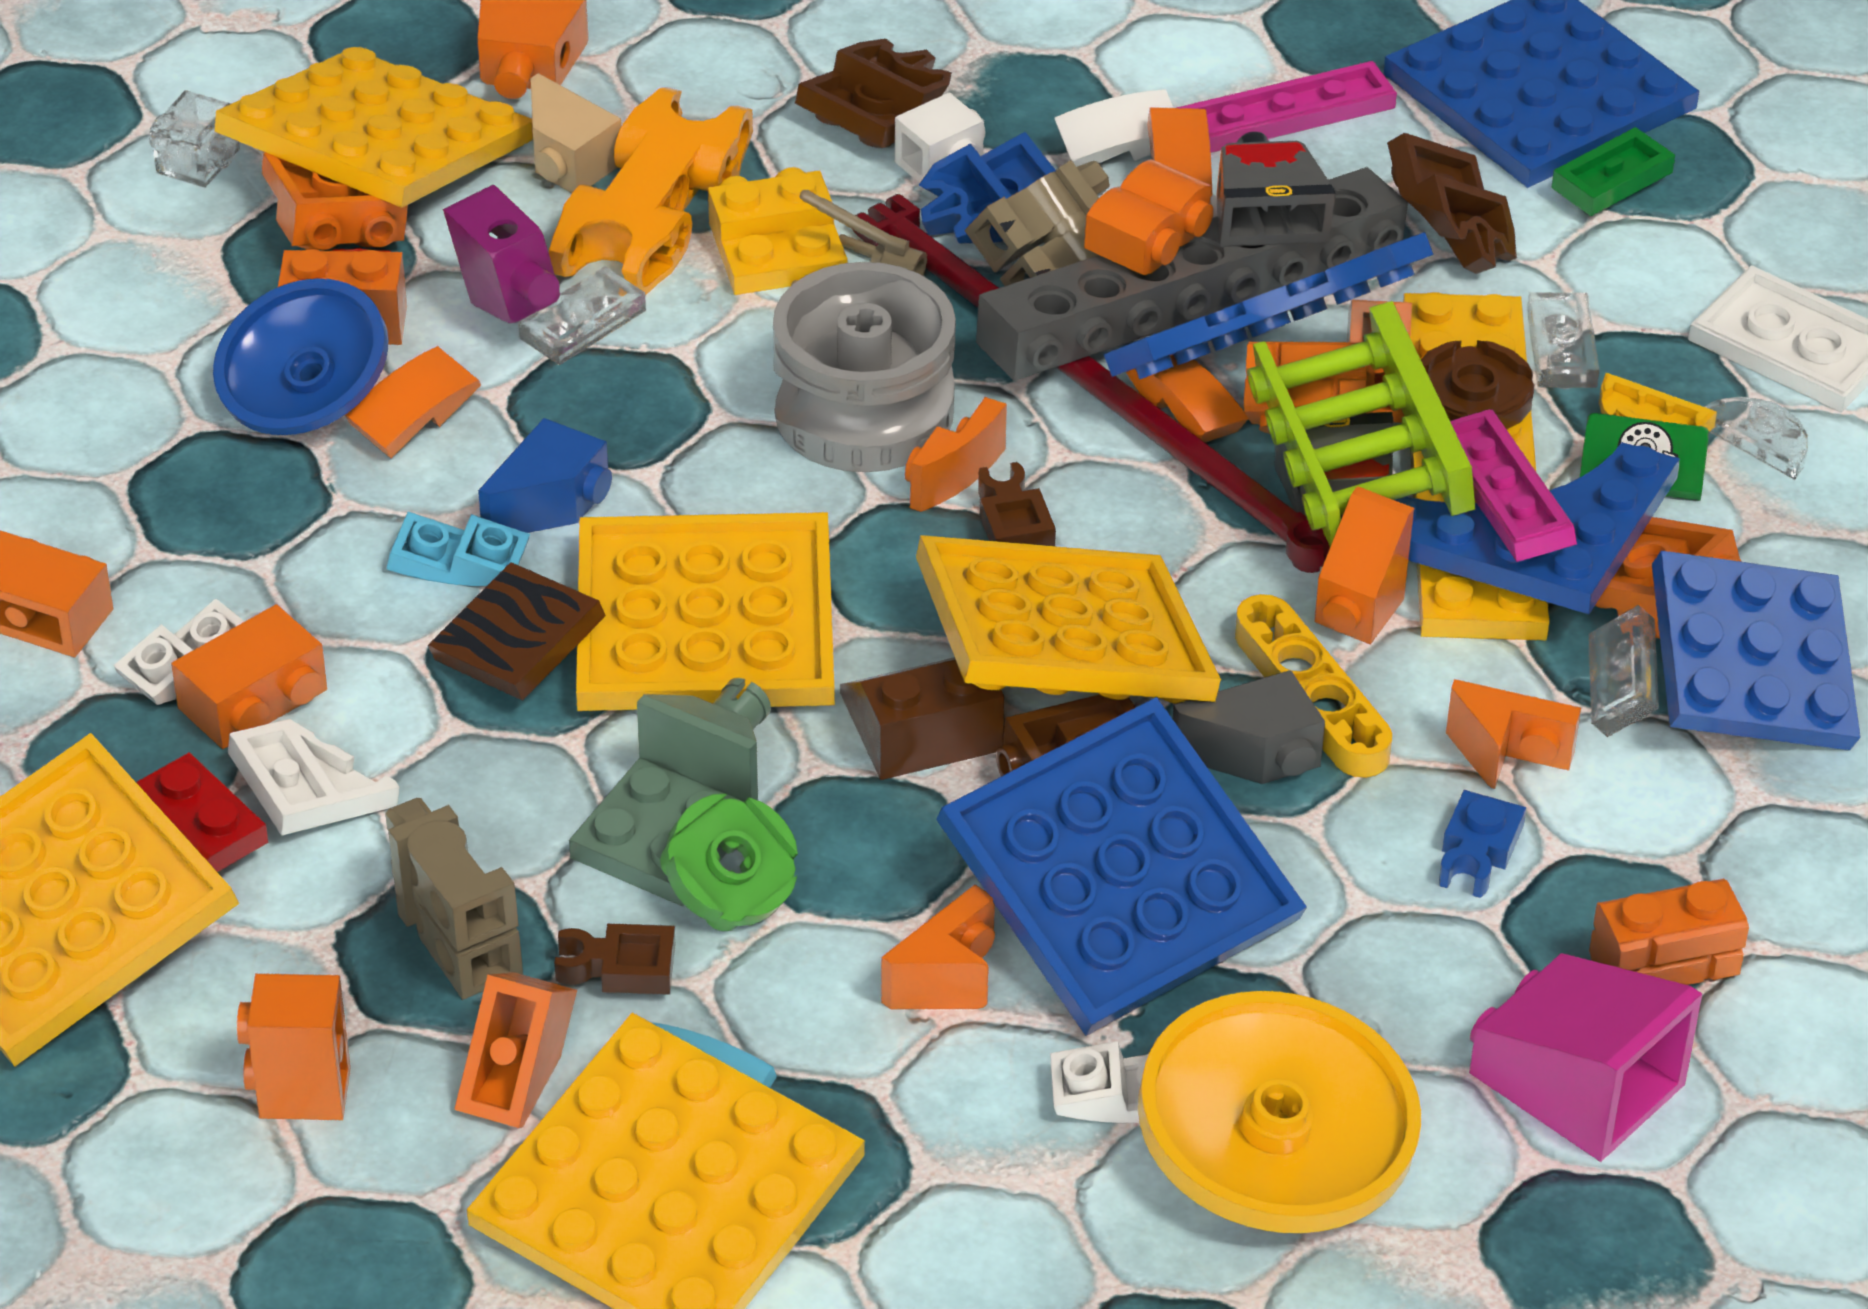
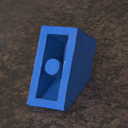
[478,418,612,533]

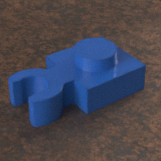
[1439,790,1527,898]

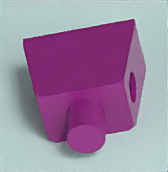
[443,184,560,323]

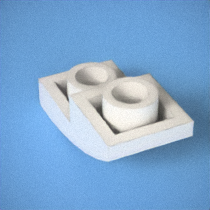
[1054,90,1174,167]
[114,599,245,705]
[1050,1041,1149,1123]

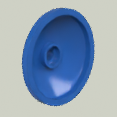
[213,278,388,435]

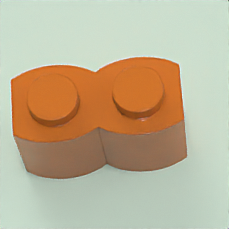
[1084,160,1214,275]

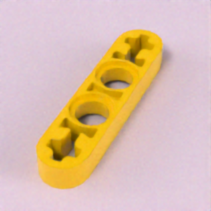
[1235,594,1392,778]

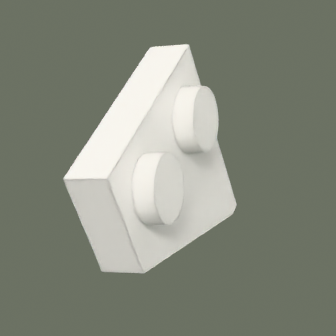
[228,719,400,836]

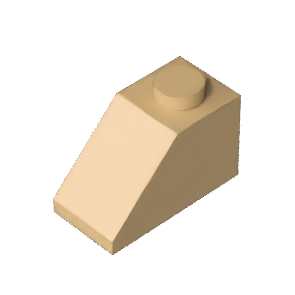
[530,73,622,193]

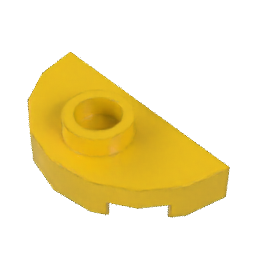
[1599,373,1717,432]

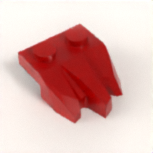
[136,752,268,872]

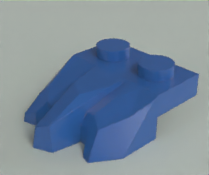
[919,132,1056,244]

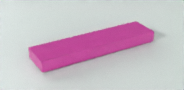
[1176,61,1397,153]
[1450,409,1577,562]

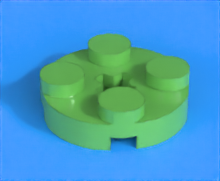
[660,794,798,931]

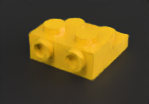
[708,167,848,295]

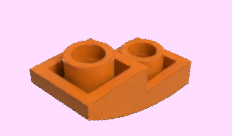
[1147,107,1213,196]
[345,346,481,459]
[1126,355,1249,442]
[905,397,1007,512]

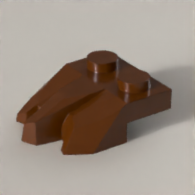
[795,38,952,148]
[1387,133,1517,274]

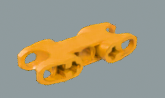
[548,87,753,297]

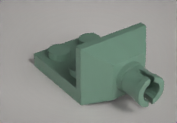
[569,678,771,907]

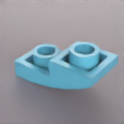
[386,511,530,586]

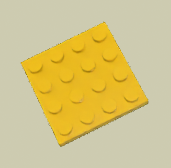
[214,47,533,208]
[576,512,835,711]
[916,535,1221,704]
[0,733,240,1067]
[466,1012,865,1309]

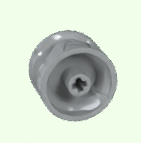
[773,262,956,472]

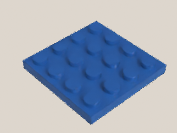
[1384,0,1699,188]
[936,697,1307,1036]

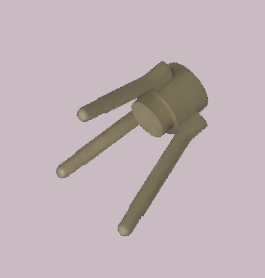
[791,190,927,285]

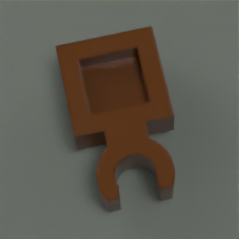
[978,462,1056,546]
[554,923,675,995]

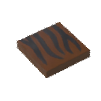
[428,562,606,701]

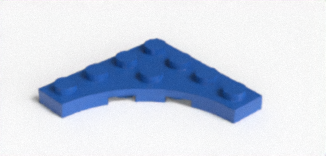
[1104,232,1434,379]
[1395,442,1680,614]

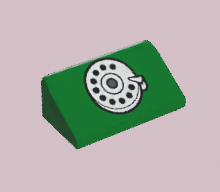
[1579,413,1709,501]

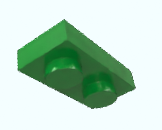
[1551,127,1675,216]

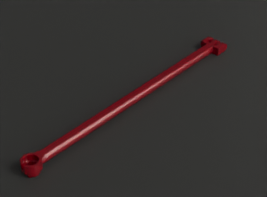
[852,194,1330,573]

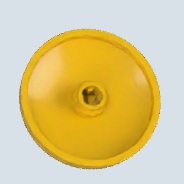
[1138,991,1421,1233]

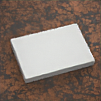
[1688,265,1868,413]

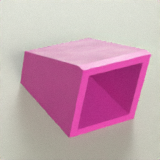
[1469,953,1703,1162]

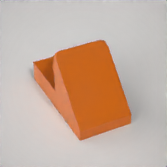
[1446,679,1581,789]
[881,884,995,1010]

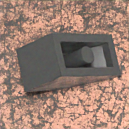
[1173,670,1325,784]

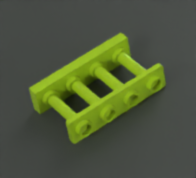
[1247,301,1475,547]

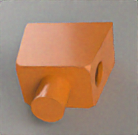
[478,0,589,99]

